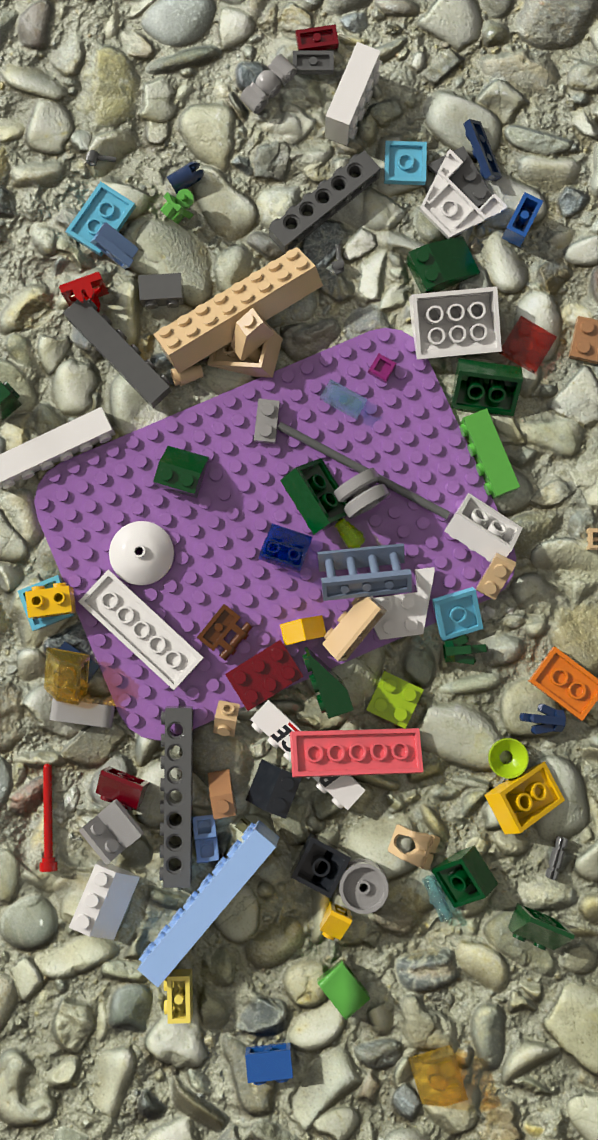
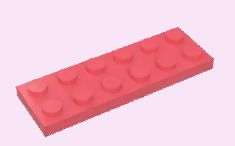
[290,728,424,778]

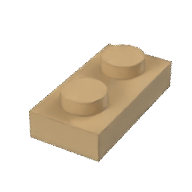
[476,553,516,600]

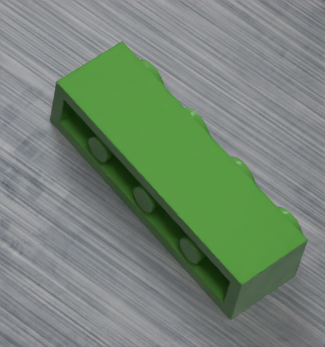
[459,408,520,499]

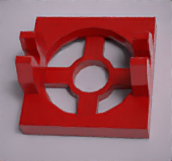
[59,272,109,313]

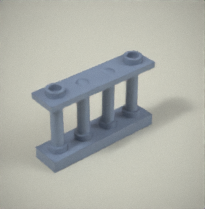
[317,543,412,601]

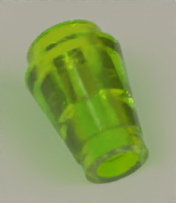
[334,518,365,549]

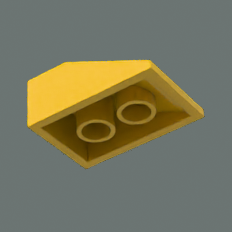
[485,761,565,834]

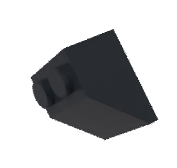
[246,759,302,819]
[290,832,351,898]

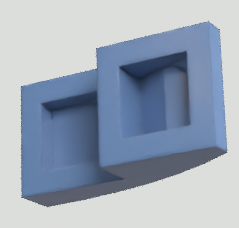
[193,815,220,864]

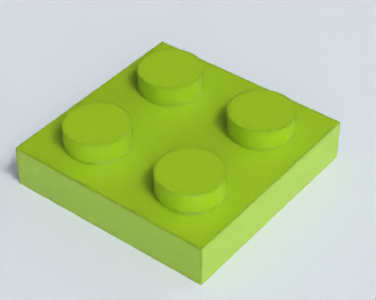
[366,671,424,729]

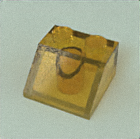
[44,647,90,705]
[409,1045,468,1106]

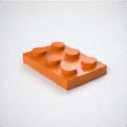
[528,647,598,721]

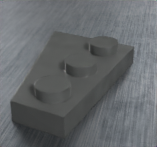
[427,146,492,208]

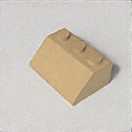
[323,596,387,661]

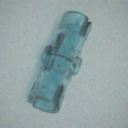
[422,874,453,922]

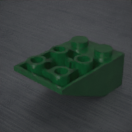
[302,647,354,719]

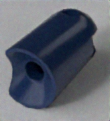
[167,161,204,195]

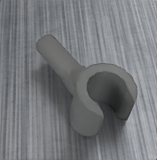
[86,150,116,166]
[331,244,344,274]

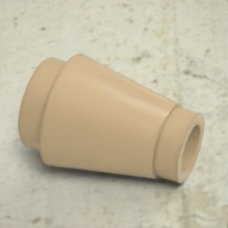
[171,365,203,387]

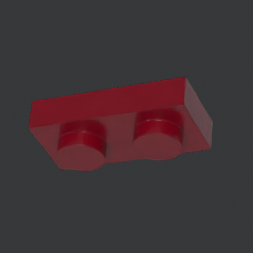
[295,24,339,51]

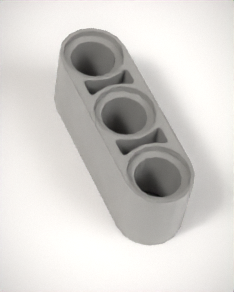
[49,698,115,728]

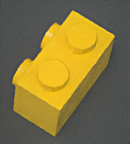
[25,583,76,619]

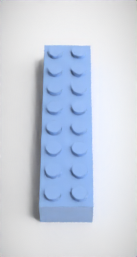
[137,820,280,987]

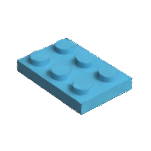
[65,181,136,256]

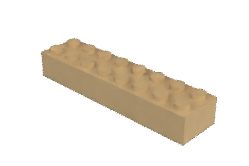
[154,247,323,374]

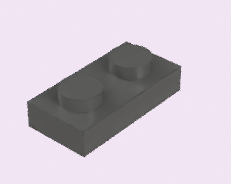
[293,51,334,75]

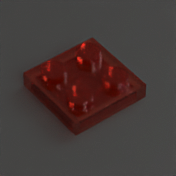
[498,316,557,374]

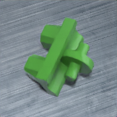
[160,189,194,224]

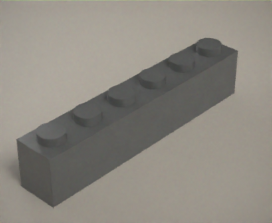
[63,299,171,408]

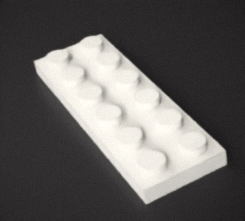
[78,570,204,690]

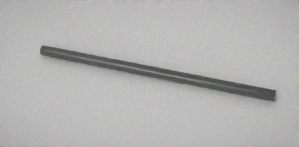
[277,422,450,519]

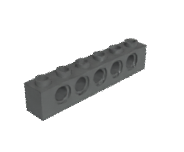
[269,150,381,254]

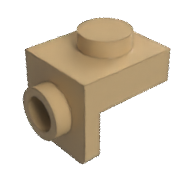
[213,701,240,737]

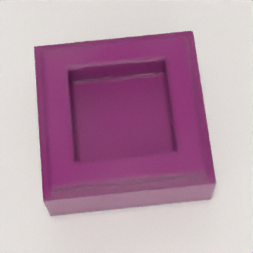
[368,353,397,383]

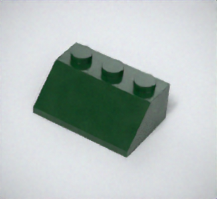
[451,359,523,416]
[280,458,349,535]

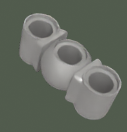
[240,54,297,114]

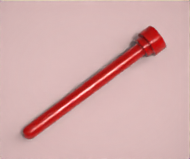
[39,763,58,872]

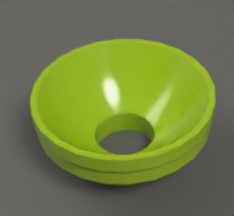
[488,738,529,779]

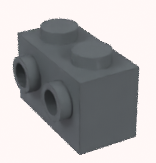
[138,273,184,309]

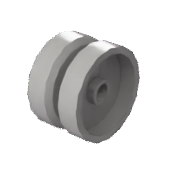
[334,468,390,519]
[338,858,389,914]

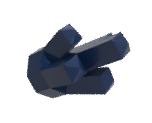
[519,703,566,734]

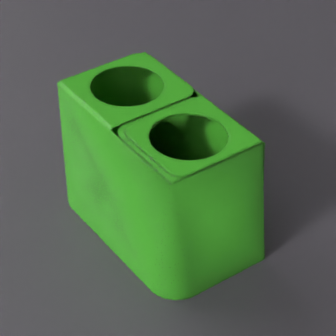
[317,959,370,1020]

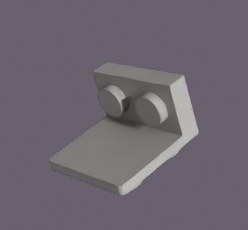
[78,799,144,865]

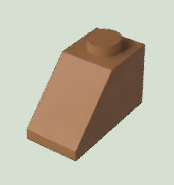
[208,769,237,819]

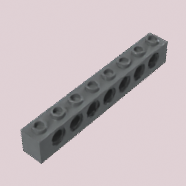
[159,706,193,888]

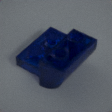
[258,523,313,573]

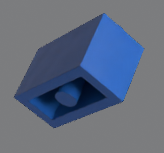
[502,192,543,247]
[245,1042,293,1085]

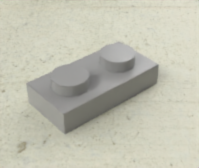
[254,399,280,444]

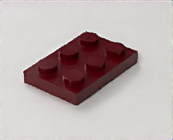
[225,639,303,711]

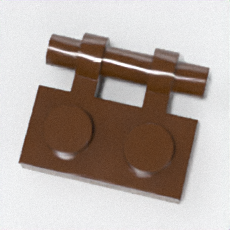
[196,604,253,661]

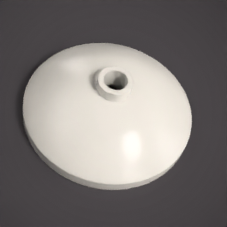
[109,521,174,585]

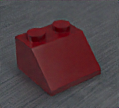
[96,766,149,811]

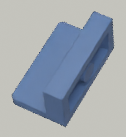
[91,222,138,269]

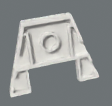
[419,149,508,239]
[370,567,435,640]

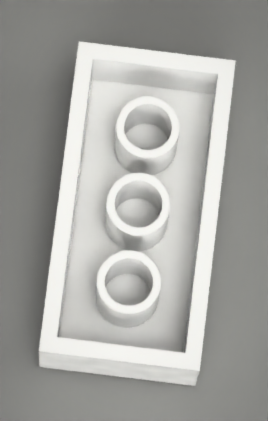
[325,42,382,146]

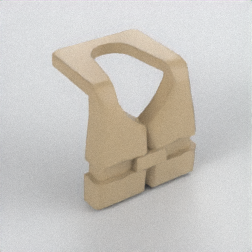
[388,824,440,871]

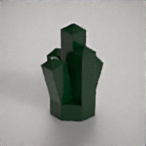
[443,635,488,665]

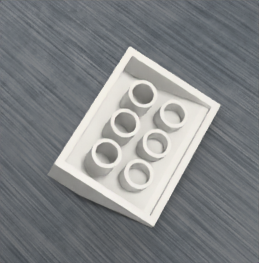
[409,287,502,360]

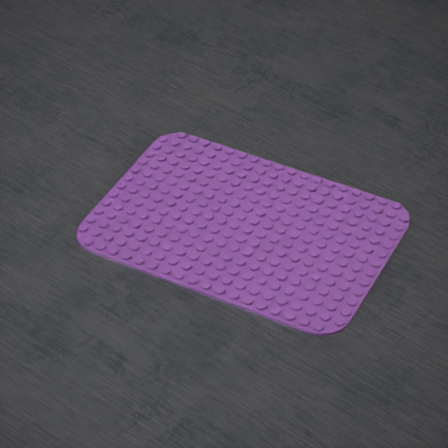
[34,328,516,740]

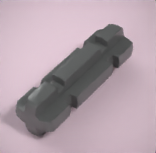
[545,836,569,880]

